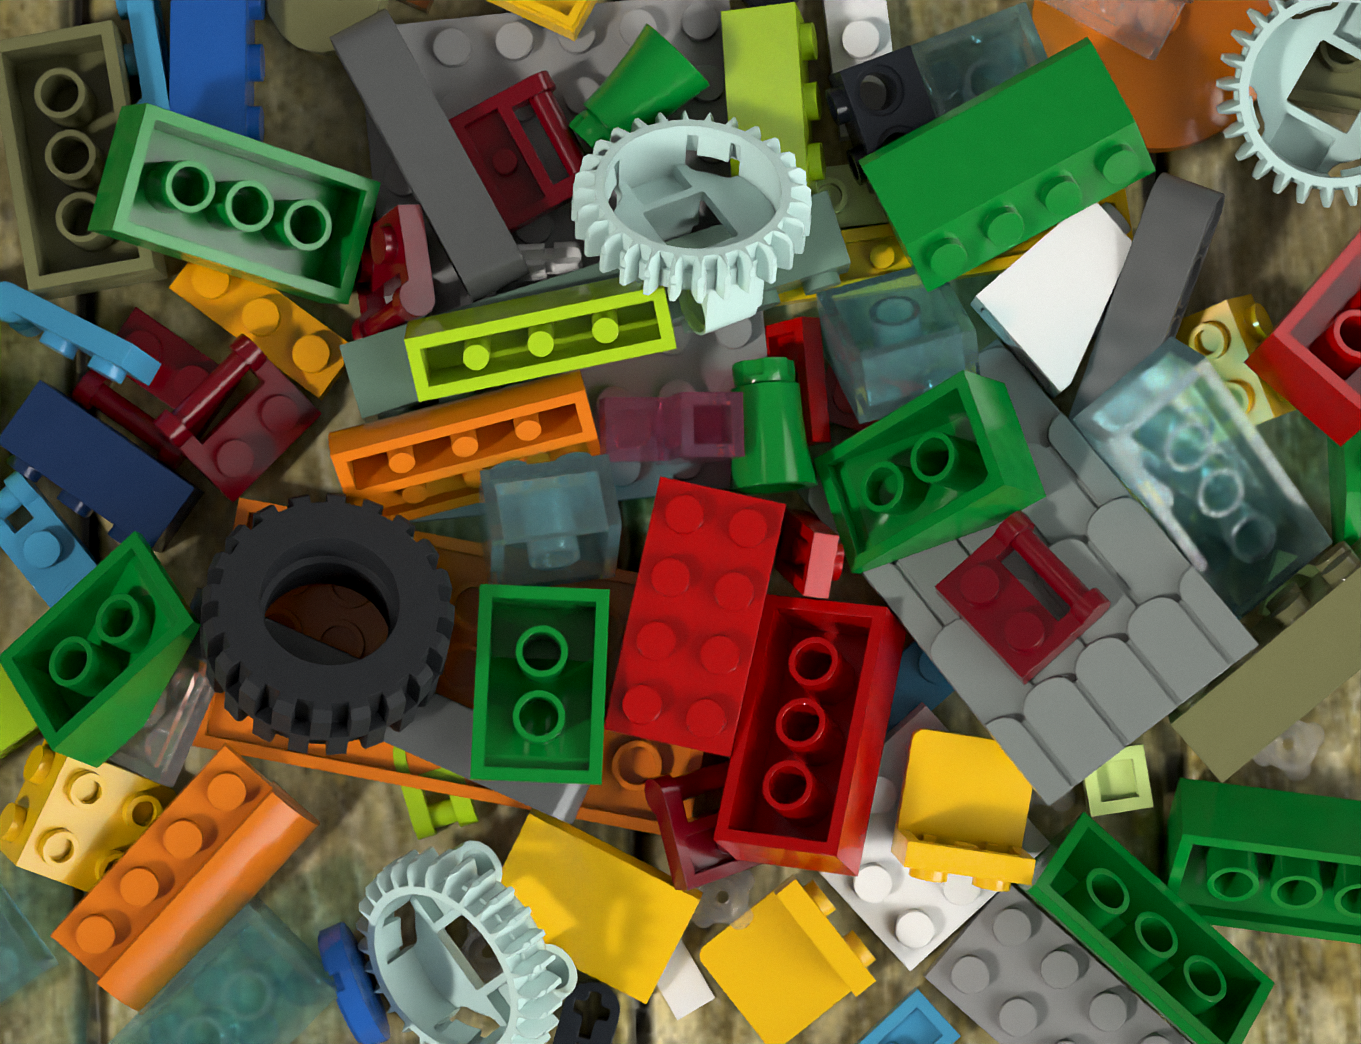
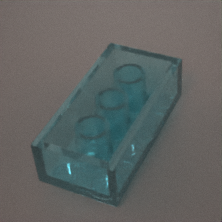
[1073,336,1333,621]
[108,898,338,1044]

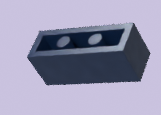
[0,380,205,553]

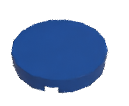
[318,921,391,1044]

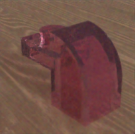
[599,392,745,465]

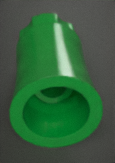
[569,23,710,150]
[729,357,818,495]

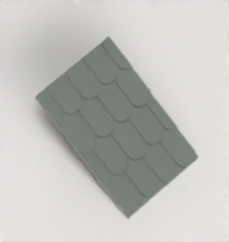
[797,338,1259,806]

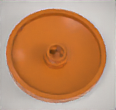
[1029,0,1272,153]

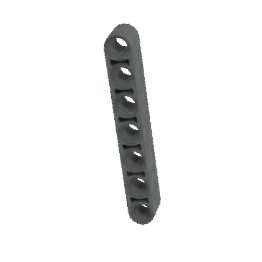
[186,587,590,824]

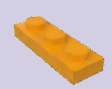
[169,262,348,401]

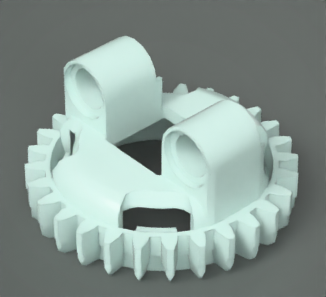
[1216,0,1361,208]
[571,110,812,336]
[356,840,578,1044]

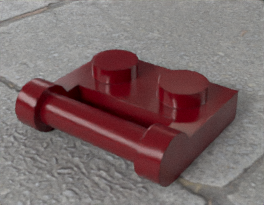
[448,70,586,234]
[352,204,435,340]
[71,307,242,470]
[152,333,322,503]
[934,510,1111,685]
[644,759,763,890]

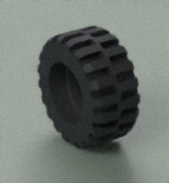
[200,493,455,755]

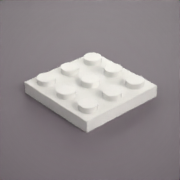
[819,702,1050,971]

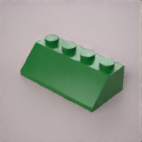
[858,37,1156,293]
[1160,778,1361,944]
[1017,811,1275,1044]

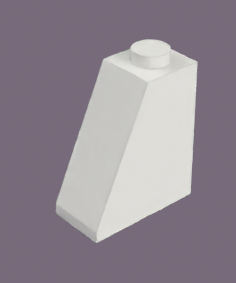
[970,202,1132,399]

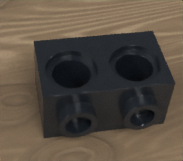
[825,45,936,194]

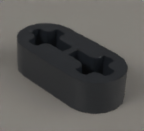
[553,979,621,1044]

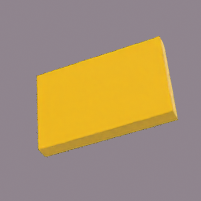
[501,808,703,1004]

